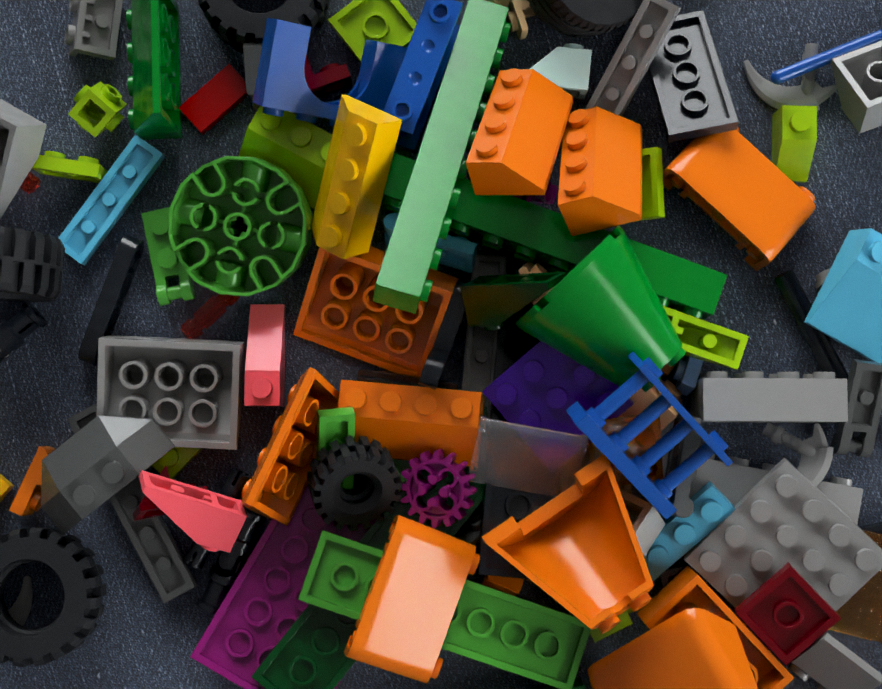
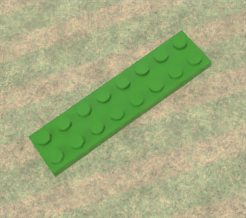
[298,530,591,689]

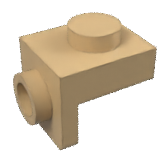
[506,0,536,40]

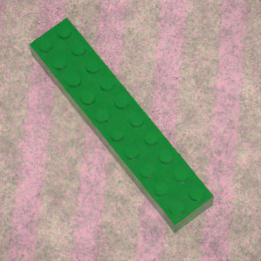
[381,153,728,320]

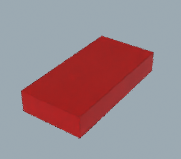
[179,63,248,135]

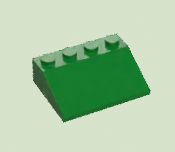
[126,0,182,140]

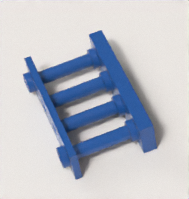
[383,0,463,153]
[566,352,733,520]

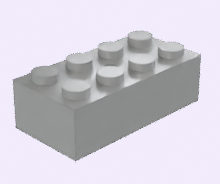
[690,371,848,423]

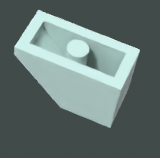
[530,43,592,99]

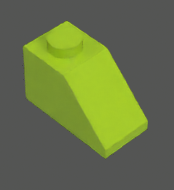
[772,105,817,183]

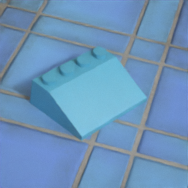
[804,228,882,363]

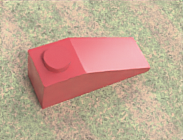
[244,304,285,407]
[139,470,247,553]

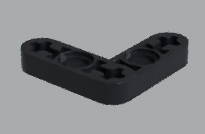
[418,280,465,390]

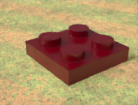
[735,562,841,665]

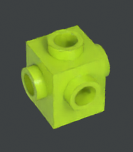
[68,81,127,137]

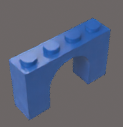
[252,18,407,126]

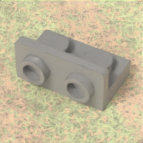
[64,0,123,61]

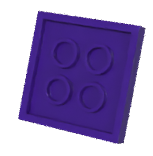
[482,341,634,472]

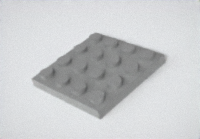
[684,458,882,611]

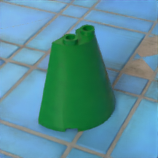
[515,225,686,392]

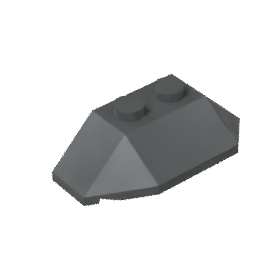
[41,415,175,534]

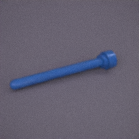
[770,29,882,84]

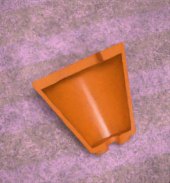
[482,454,654,634]

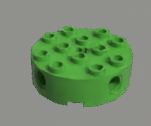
[168,156,313,296]

